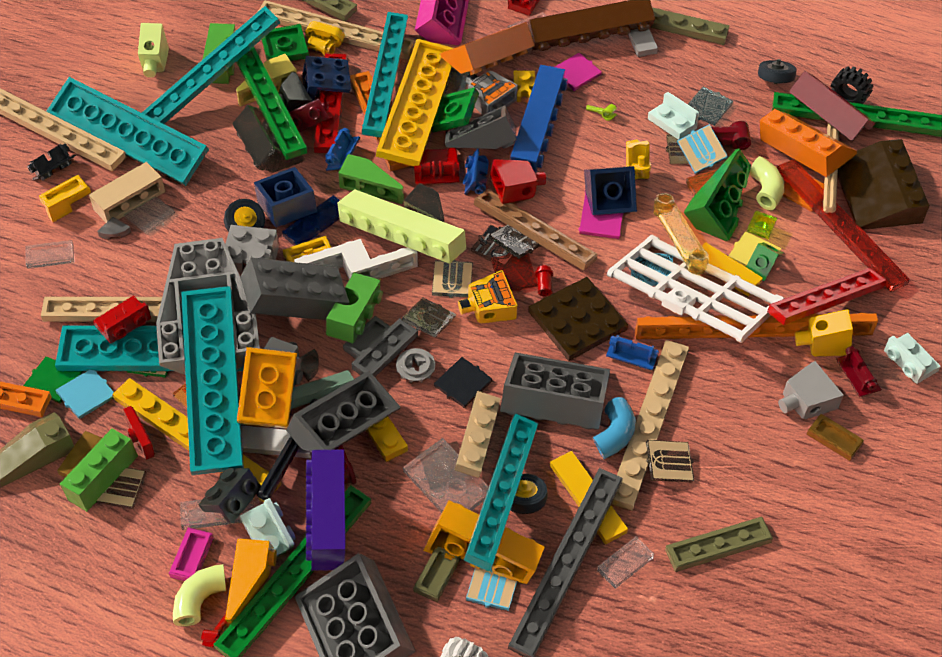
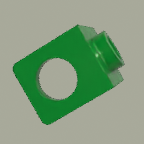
[746,242,784,281]

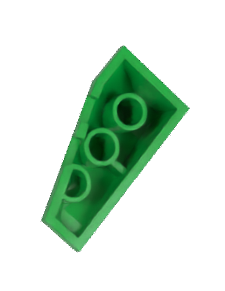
[684,149,751,241]

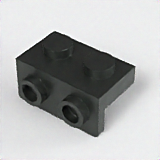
[198,468,261,523]

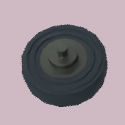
[758,59,797,84]

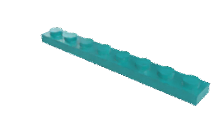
[142,6,280,124]
[362,12,408,138]
[464,413,538,571]

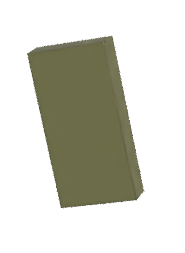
[413,546,461,603]

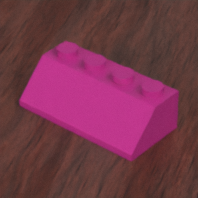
[415,0,469,45]

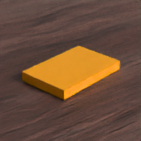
[237,347,297,429]

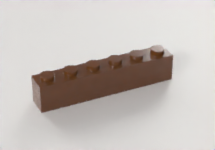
[528,0,655,51]

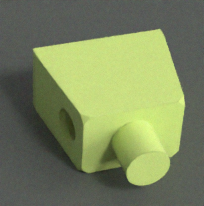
[138,23,169,77]

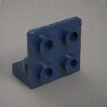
[302,56,351,102]

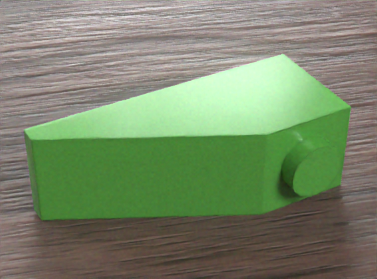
[338,154,404,204]

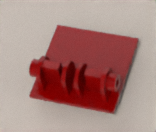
[414,148,460,185]

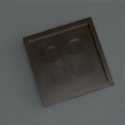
[528,277,628,361]

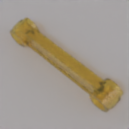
[653,193,709,275]

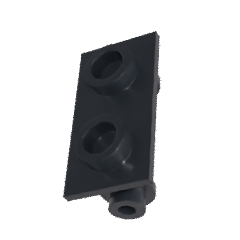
[27,144,76,181]

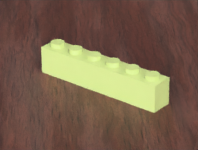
[337,189,466,264]

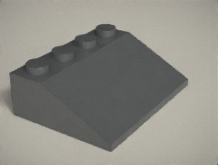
[500,352,610,429]
[294,553,416,657]

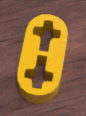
[305,21,345,48]

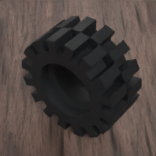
[830,66,874,104]

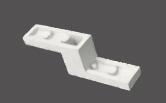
[294,239,418,280]

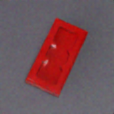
[123,406,155,460]

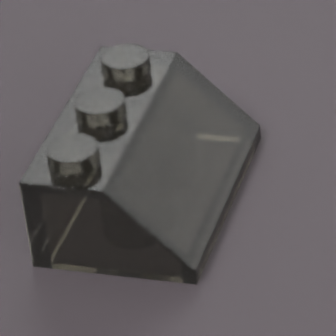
[232,105,305,173]

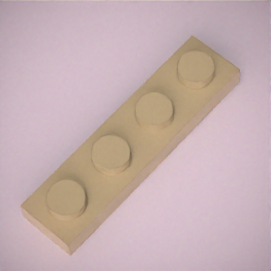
[454,391,501,478]

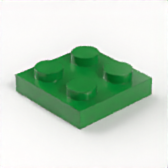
[261,24,309,61]
[431,87,479,133]

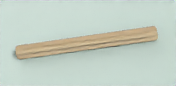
[823,123,839,213]

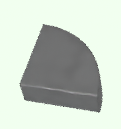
[97,217,131,239]

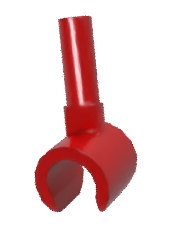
[201,613,227,648]

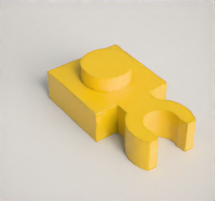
[513,70,535,102]

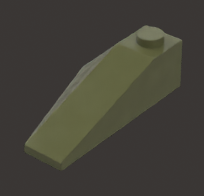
[0,412,74,488]

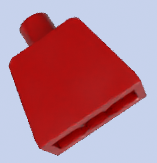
[490,159,546,204]

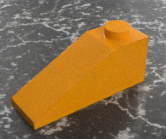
[225,539,277,624]

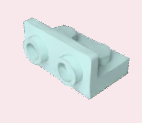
[648,92,699,140]
[884,333,941,384]
[240,498,296,557]

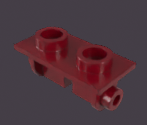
[289,99,329,132]
[836,346,882,397]

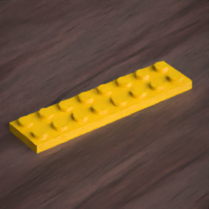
[376,39,453,166]

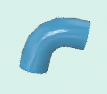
[593,397,636,460]

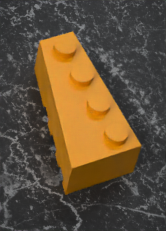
[423,500,545,584]

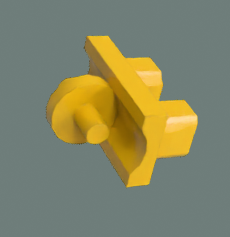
[626,139,651,180]

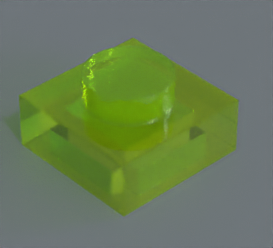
[747,210,777,239]

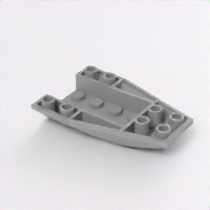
[156,238,260,375]

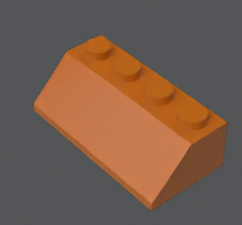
[440,22,535,75]
[759,109,857,177]

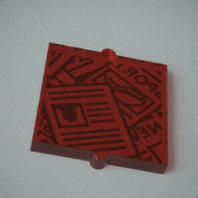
[491,252,538,292]

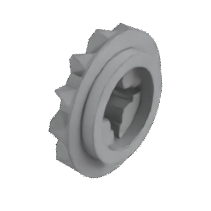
[396,348,435,383]

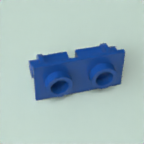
[325,128,360,171]
[463,148,489,195]
[606,335,659,370]

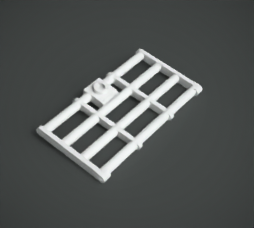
[607,235,785,343]

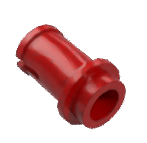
[535,265,553,297]

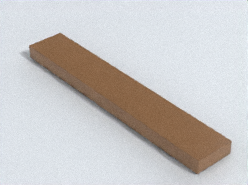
[473,189,598,271]

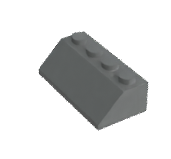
[286,371,401,452]

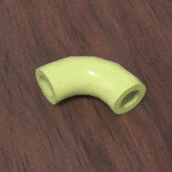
[749,156,784,210]
[173,564,226,626]

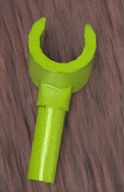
[586,104,617,121]

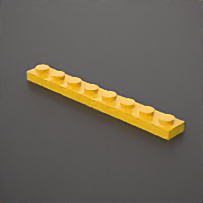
[112,378,281,502]

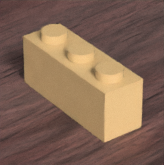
[89,162,165,223]

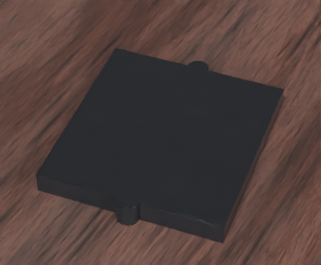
[434,357,492,408]

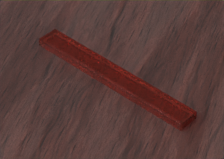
[777,159,910,292]

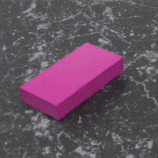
[169,527,214,581]

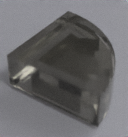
[301,349,319,382]

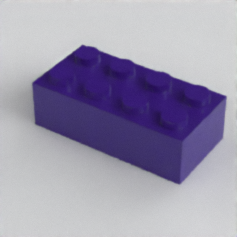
[306,450,345,570]

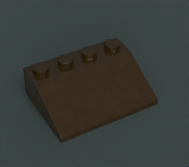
[837,139,930,230]

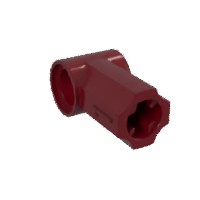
[711,121,752,150]

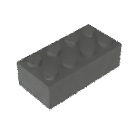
[240,257,349,320]

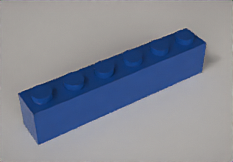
[510,65,568,172]

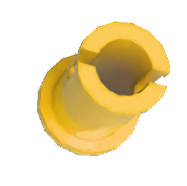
[307,36,336,56]

